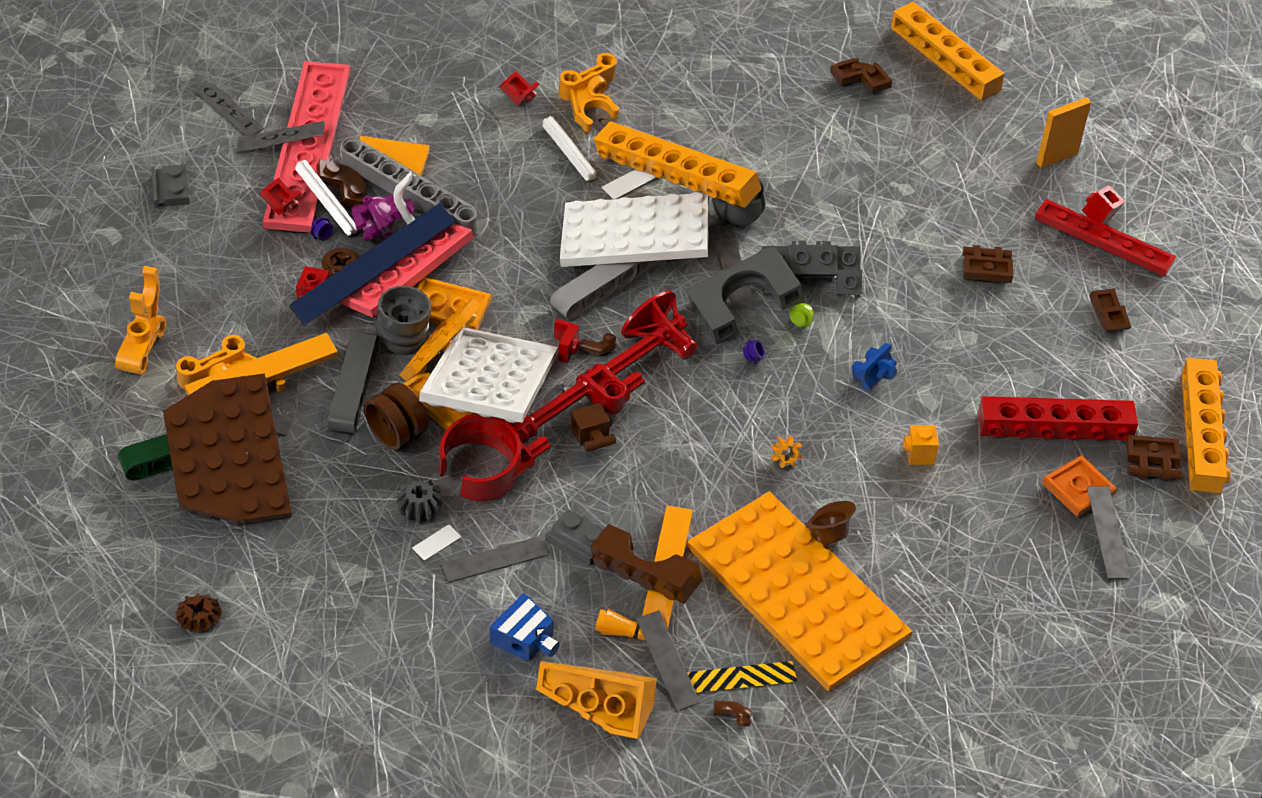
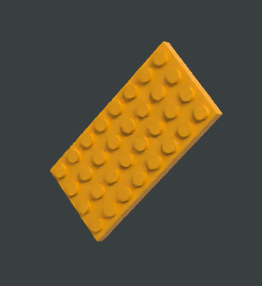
[687,491,912,692]

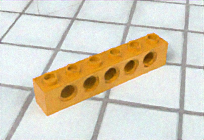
[891,2,1005,101]
[1181,358,1230,493]

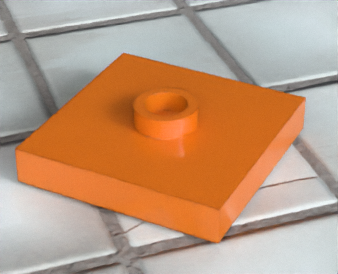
[1042,455,1117,517]

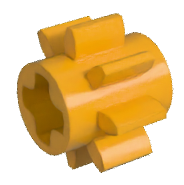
[770,435,803,468]

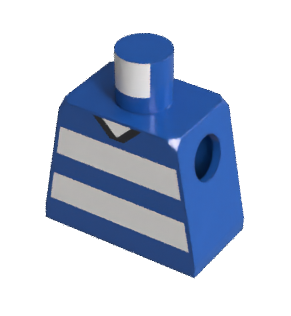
[490,593,560,660]

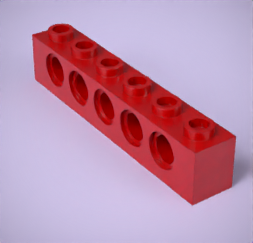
[978,396,1138,441]

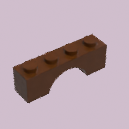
[590,524,702,604]

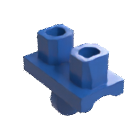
[852,343,897,390]

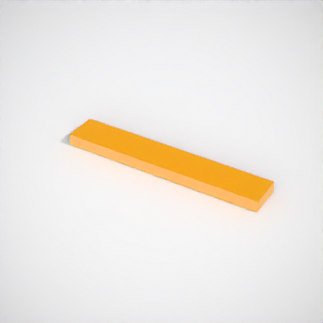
[184,333,338,396]
[638,505,693,641]

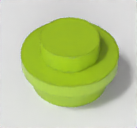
[789,303,814,327]

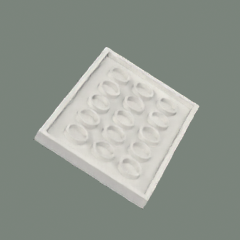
[560,192,709,267]
[419,328,558,423]

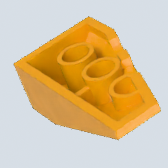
[536,661,657,739]

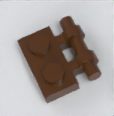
[962,245,1013,283]
[1125,435,1182,481]

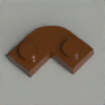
[830,58,892,93]
[316,159,367,207]

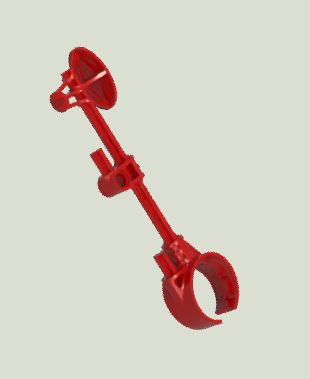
[438,290,698,501]

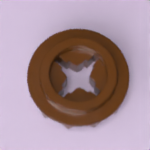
[322,248,360,276]
[176,592,221,632]

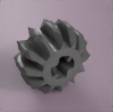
[397,477,442,524]

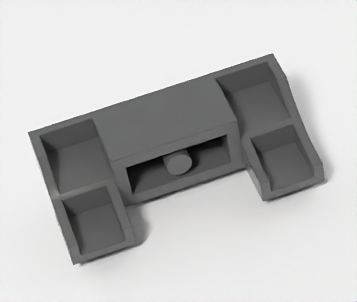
[762,241,862,295]

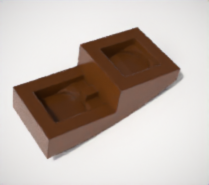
[1089,288,1131,332]

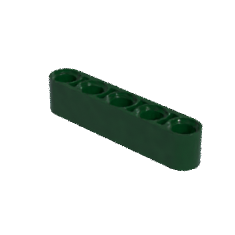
[118,434,172,481]

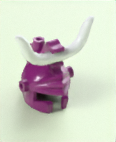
[351,172,415,242]

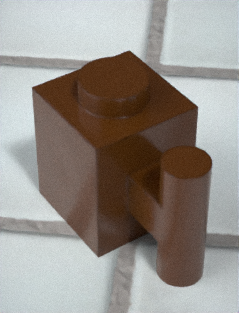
[570,403,616,452]

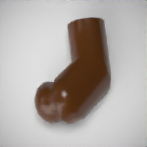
[579,333,617,356]
[714,701,753,726]

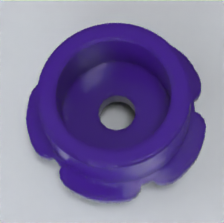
[310,217,333,241]
[743,340,765,364]

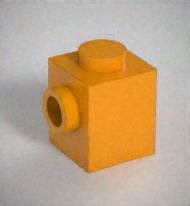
[903,425,939,465]

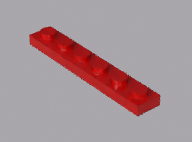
[1034,199,1176,277]

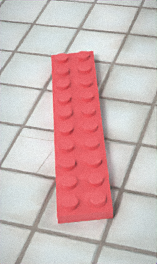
[263,61,350,233]

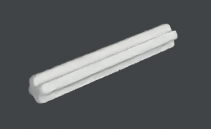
[543,116,597,181]
[295,160,358,236]

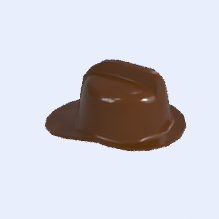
[805,501,856,549]

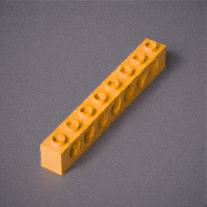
[593,121,762,208]

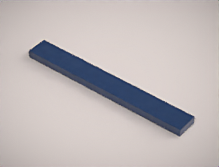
[289,203,455,326]

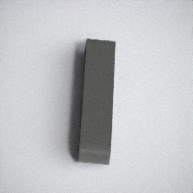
[328,331,379,434]

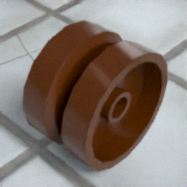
[363,382,428,450]

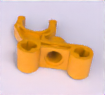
[558,53,619,132]
[115,266,166,375]
[176,335,285,392]

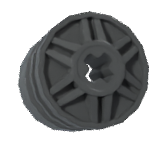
[376,286,431,353]

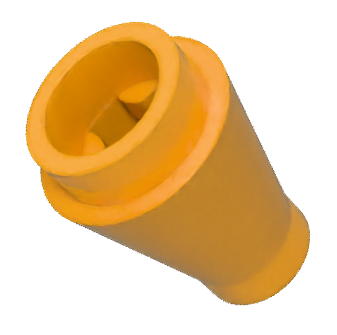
[594,608,637,638]

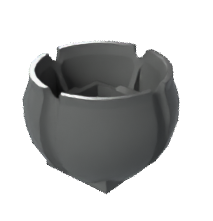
[712,178,767,229]

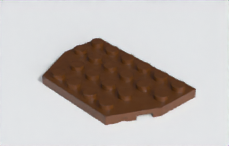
[163,373,292,525]

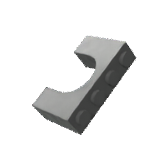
[687,245,804,344]

